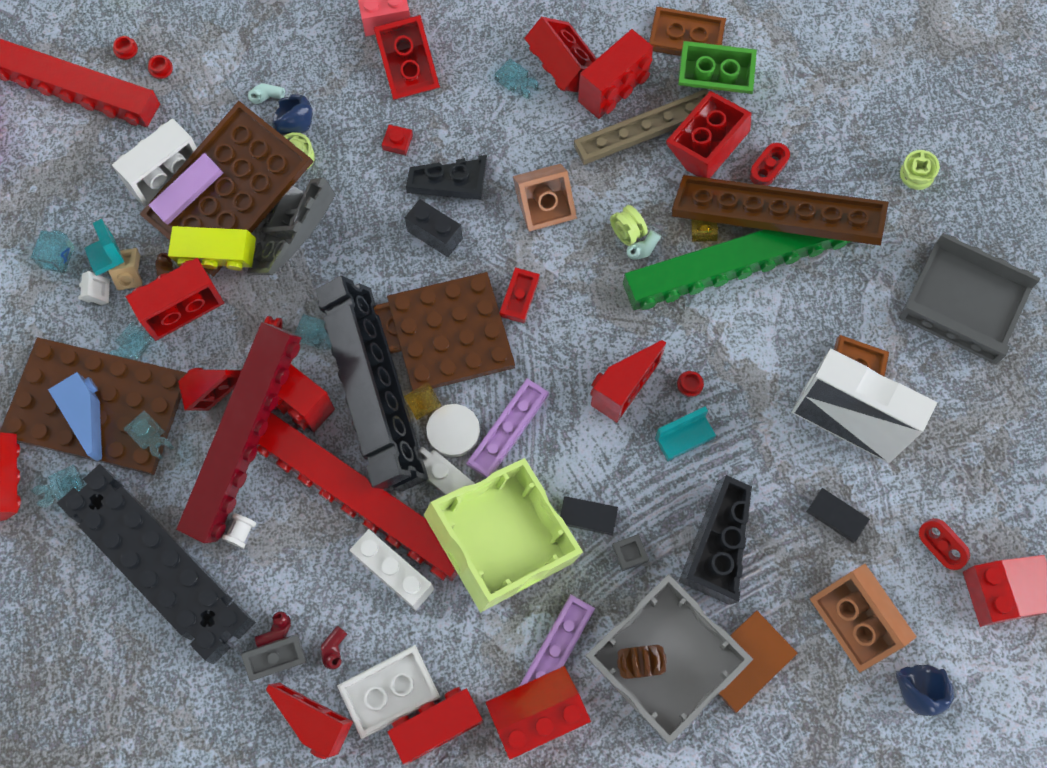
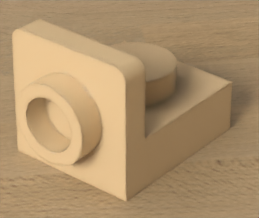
[108,248,142,290]

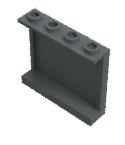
[899,233,1040,365]

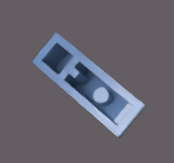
[48,372,102,462]

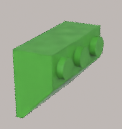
[678,41,757,94]

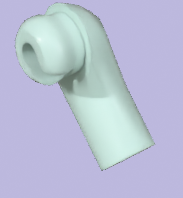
[627,230,661,260]

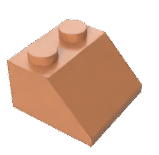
[513,163,577,232]

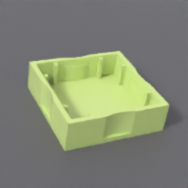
[424,458,583,613]

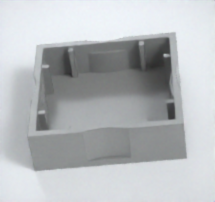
[586,574,753,745]

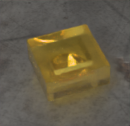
[691,219,718,242]
[404,383,442,420]

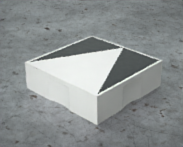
[791,348,937,463]

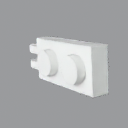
[418,447,475,495]

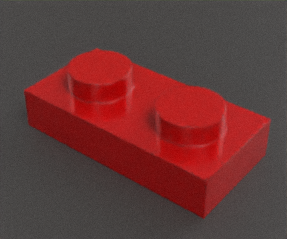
[499,267,540,324]

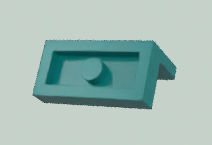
[84,218,125,276]
[655,406,716,461]

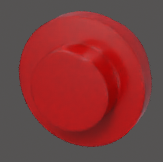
[113,36,138,60]
[148,55,173,79]
[677,371,704,397]

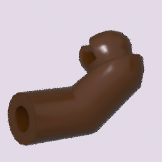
[155,252,173,277]

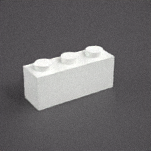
[350,529,435,611]

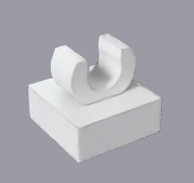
[78,271,110,306]

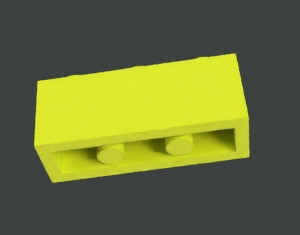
[168,226,256,271]

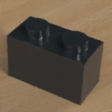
[404,199,463,257]

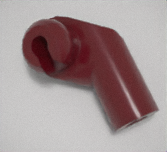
[255,611,291,647]
[320,626,348,670]

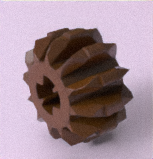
[617,645,667,679]

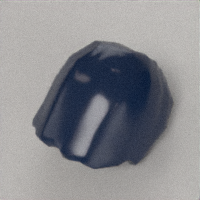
[272,94,313,135]
[896,664,954,716]

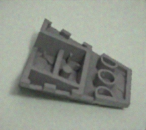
[247,178,336,275]

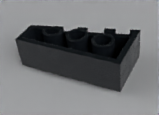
[678,475,752,605]

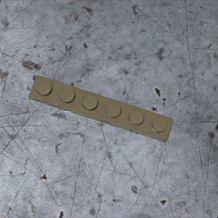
[573,89,709,165]

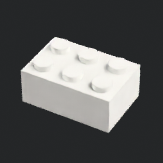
[112,118,197,207]

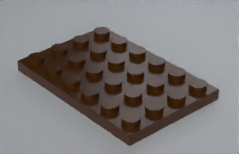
[140,101,314,277]
[0,337,187,475]

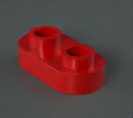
[749,143,790,186]
[919,518,970,570]

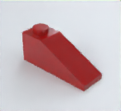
[178,368,241,411]
[266,683,353,759]

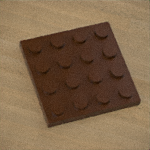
[387,272,515,394]

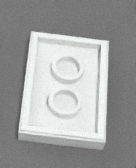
[337,645,441,740]

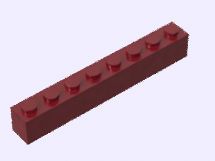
[176,322,302,544]

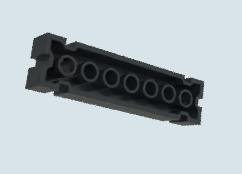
[315,275,429,492]
[57,464,256,664]

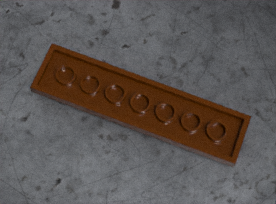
[672,175,889,246]

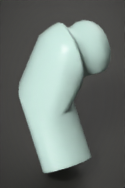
[248,83,285,104]

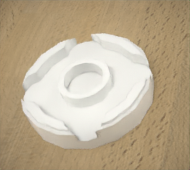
[426,404,480,458]

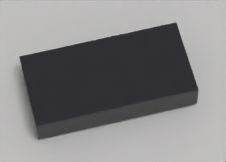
[806,488,870,543]
[560,496,618,536]

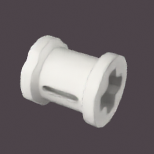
[221,513,257,549]

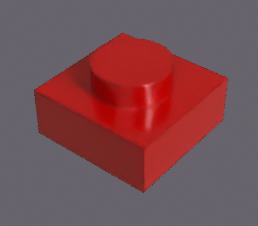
[382,124,413,156]

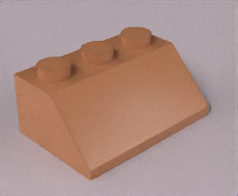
[810,564,917,673]

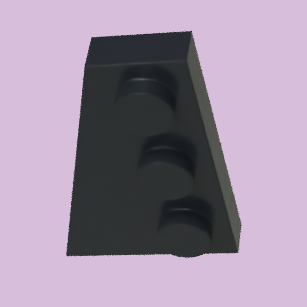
[406,155,487,200]

